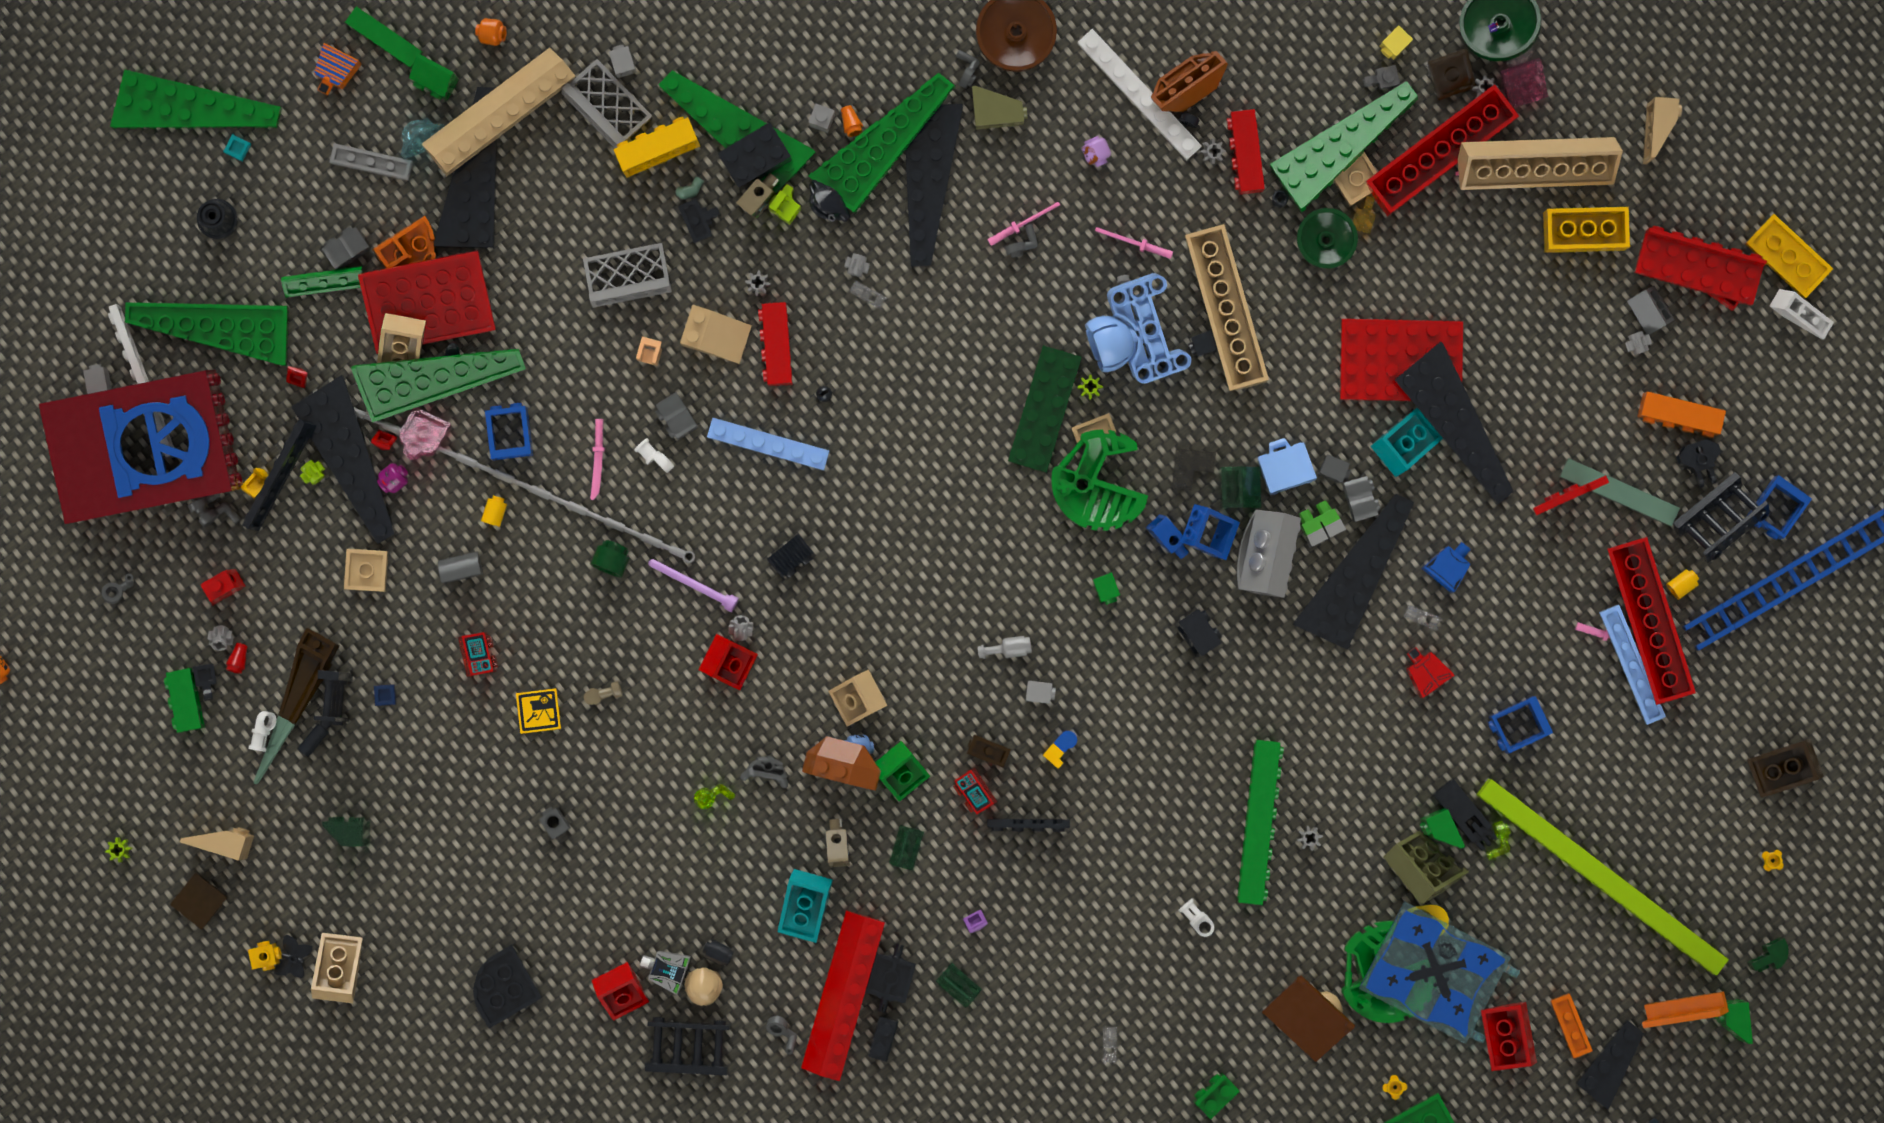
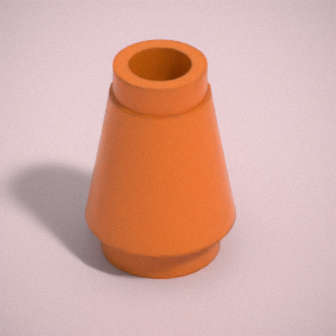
[841,105,863,137]

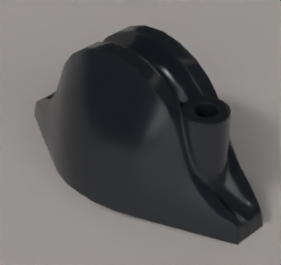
[809,180,851,222]

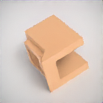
[636,336,662,366]

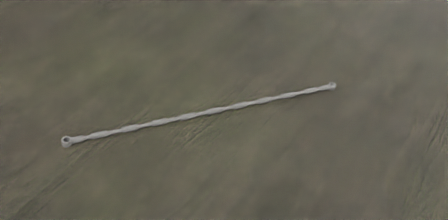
[313,390,695,563]

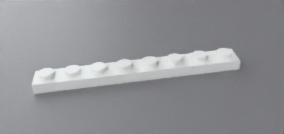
[1077,29,1202,161]
[108,304,174,459]

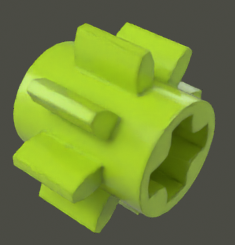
[1077,374,1103,400]
[300,460,325,485]
[105,837,133,863]

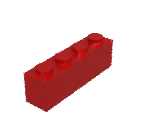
[1226,109,1265,195]
[758,302,793,386]

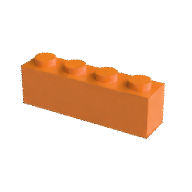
[1637,391,1726,438]

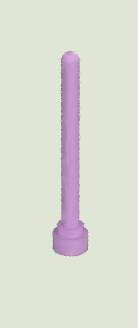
[648,559,739,613]

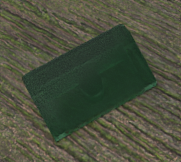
[889,825,924,871]
[936,963,982,1008]

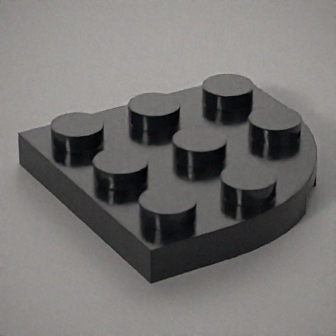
[473,945,543,1029]

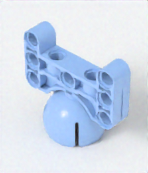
[1085,273,1191,383]

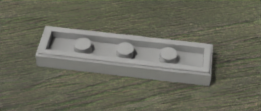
[329,143,413,181]

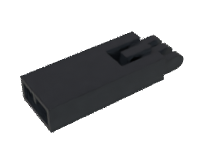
[1432,779,1498,852]

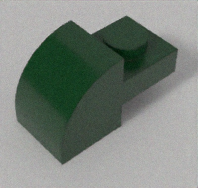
[1747,937,1789,972]

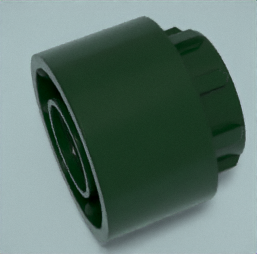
[590,540,630,578]

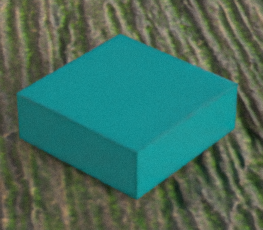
[223,134,251,162]

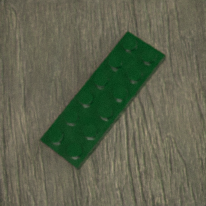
[1008,345,1082,473]

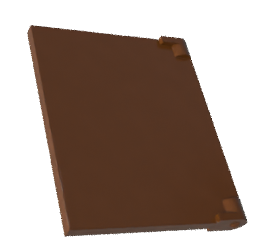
[1262,975,1355,1062]

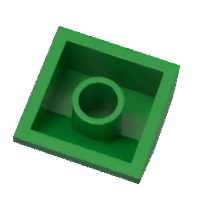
[409,53,459,101]
[875,741,930,802]
[1419,808,1465,849]
[1714,999,1753,1044]

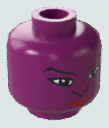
[377,463,408,493]

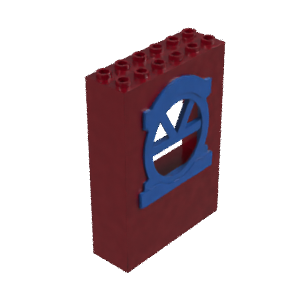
[39,369,243,524]

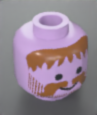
[1082,136,1111,167]

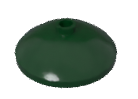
[1297,208,1358,269]

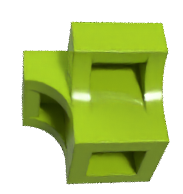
[769,184,801,225]

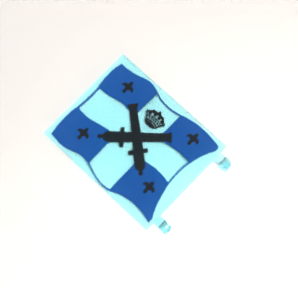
[1359,901,1520,1044]

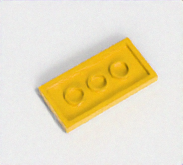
[1745,214,1833,299]

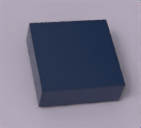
[374,684,397,706]

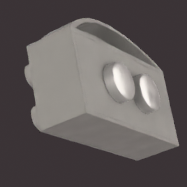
[1237,510,1301,598]

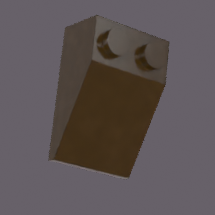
[1747,738,1824,798]

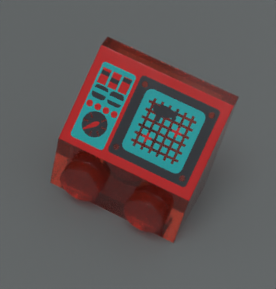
[458,632,498,678]
[953,767,997,814]

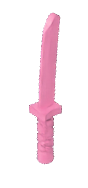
[987,202,1060,246]
[1095,227,1173,259]
[590,419,605,500]
[1575,622,1638,647]

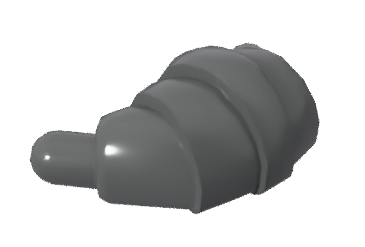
[740,756,788,788]

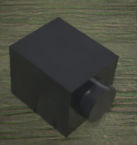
[1188,330,1218,359]

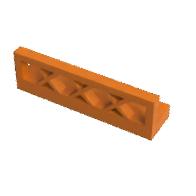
[1642,991,1729,1028]

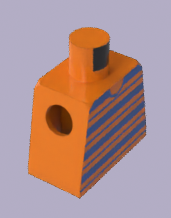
[314,43,361,95]

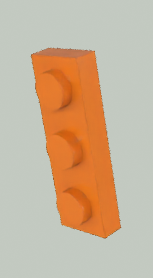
[1550,993,1593,1058]

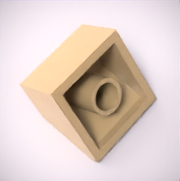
[829,670,887,727]

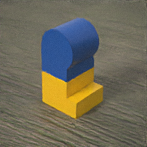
[1043,731,1077,768]

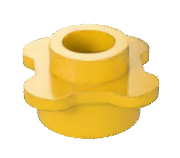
[1762,850,1784,871]
[1382,1075,1407,1100]

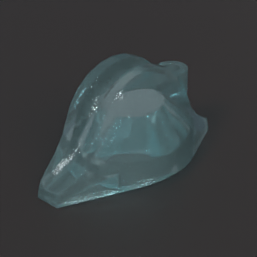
[400,118,445,159]

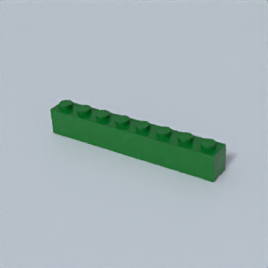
[1237,740,1284,905]

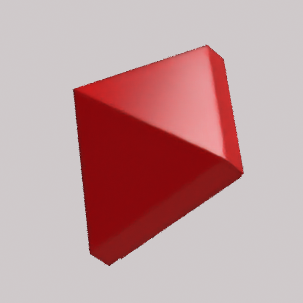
[286,366,307,389]
[371,430,397,450]

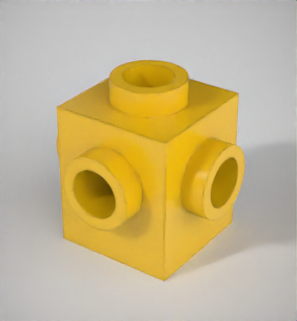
[248,941,282,971]

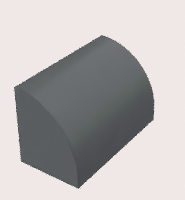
[1627,286,1675,335]
[438,551,484,584]

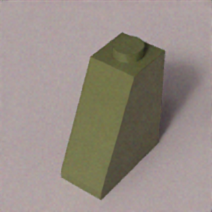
[972,86,1028,130]

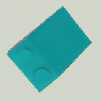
[1370,408,1443,478]
[777,869,833,943]

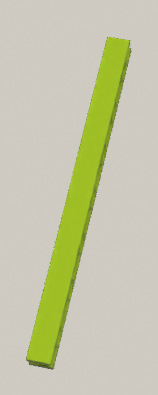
[1476,779,1729,976]

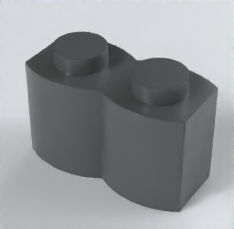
[322,227,371,270]
[655,392,699,440]
[1342,476,1380,522]

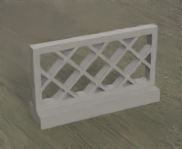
[562,59,653,149]
[583,243,672,308]

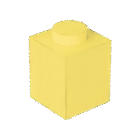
[1380,25,1413,60]

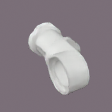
[634,438,674,473]
[248,711,277,752]
[1178,898,1214,937]

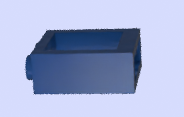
[485,403,533,461]
[1747,475,1812,540]
[1181,504,1240,560]
[1488,696,1553,754]

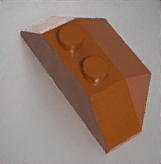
[1151,51,1228,112]
[802,736,881,791]

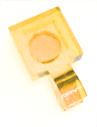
[1352,196,1376,234]

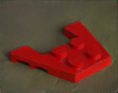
[1533,475,1609,515]

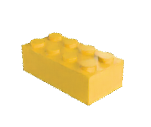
[613,117,700,178]
[1543,207,1630,253]

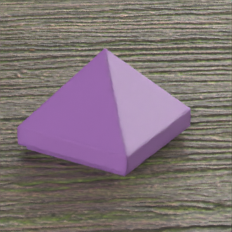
[963,910,988,933]

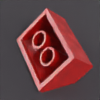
[1481,1002,1537,1071]

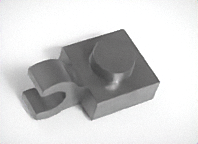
[1363,65,1400,90]

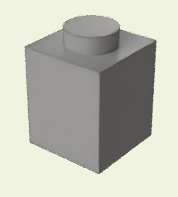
[609,45,637,78]
[809,103,835,133]
[83,364,112,394]
[1025,681,1056,704]

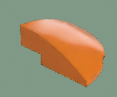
[372,216,436,268]

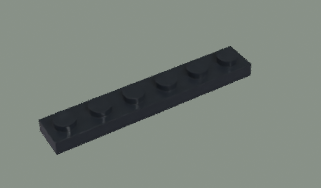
[242,419,316,531]

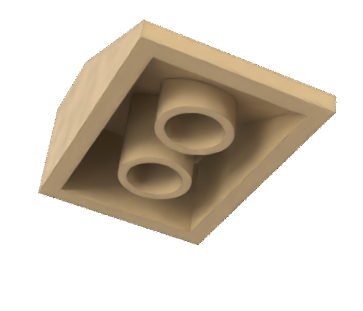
[1643,97,1682,164]
[680,305,752,364]
[377,313,426,363]
[180,827,254,860]
[311,933,363,1003]

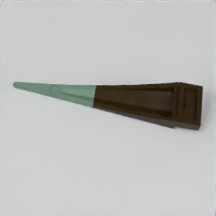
[254,628,340,784]

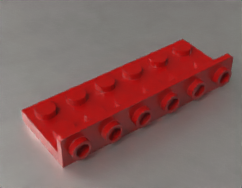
[1634,226,1767,306]

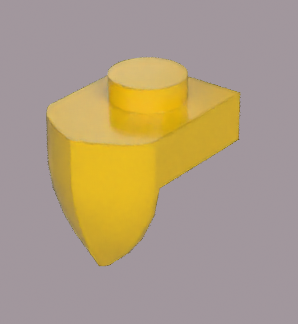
[240,468,269,499]

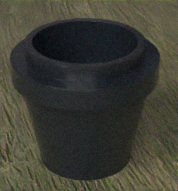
[197,199,238,240]

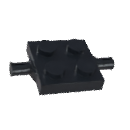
[866,943,916,1013]

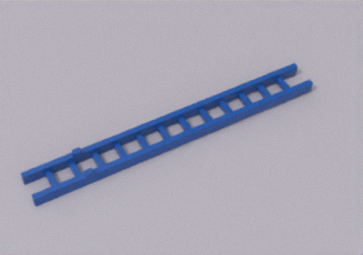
[1682,508,1884,651]

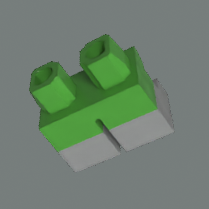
[1298,500,1346,548]

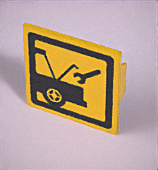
[516,688,561,734]

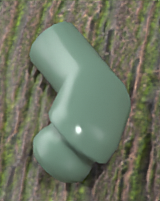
[675,176,704,200]

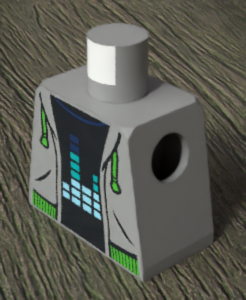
[640,951,691,995]

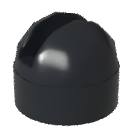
[1272,190,1289,208]
[816,386,832,402]

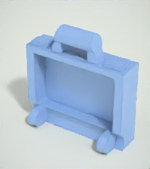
[1257,438,1317,495]

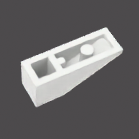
[1770,289,1834,340]

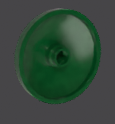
[1459,0,1541,61]

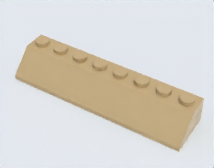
[421,48,575,177]
[1458,137,1623,190]
[1185,224,1269,391]

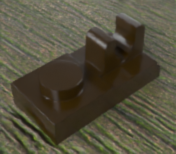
[967,735,1011,768]

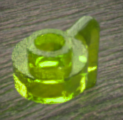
[694,784,735,809]
[1486,821,1511,860]

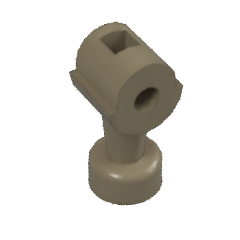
[584,681,623,706]

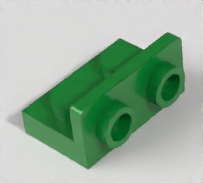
[1193,1073,1240,1120]

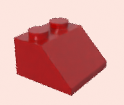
[698,634,758,690]
[591,962,649,1021]

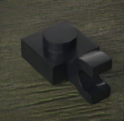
[193,663,217,701]

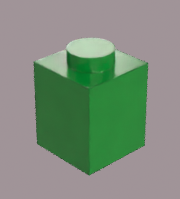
[1092,572,1120,605]

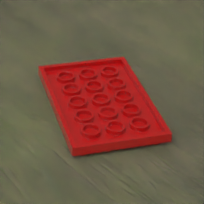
[358,250,496,354]
[1340,319,1463,402]

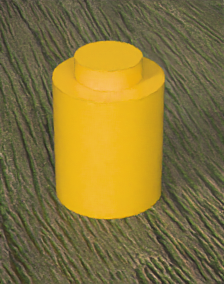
[481,495,507,527]
[1666,569,1699,600]

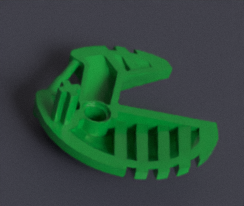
[1051,429,1148,531]
[1341,921,1436,1023]

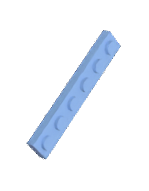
[707,418,830,471]
[1599,605,1666,725]

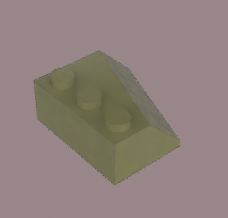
[1383,831,1469,905]

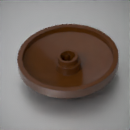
[976,0,1057,72]

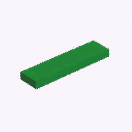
[345,6,423,69]
[281,266,363,298]

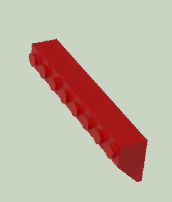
[1366,84,1519,217]
[1607,537,1696,705]
[801,910,885,1081]

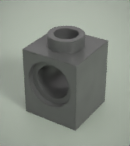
[1318,454,1351,484]
[539,807,571,840]

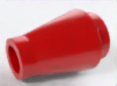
[226,643,248,674]

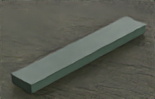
[1560,458,1680,527]

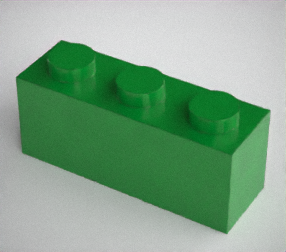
[164,668,205,733]

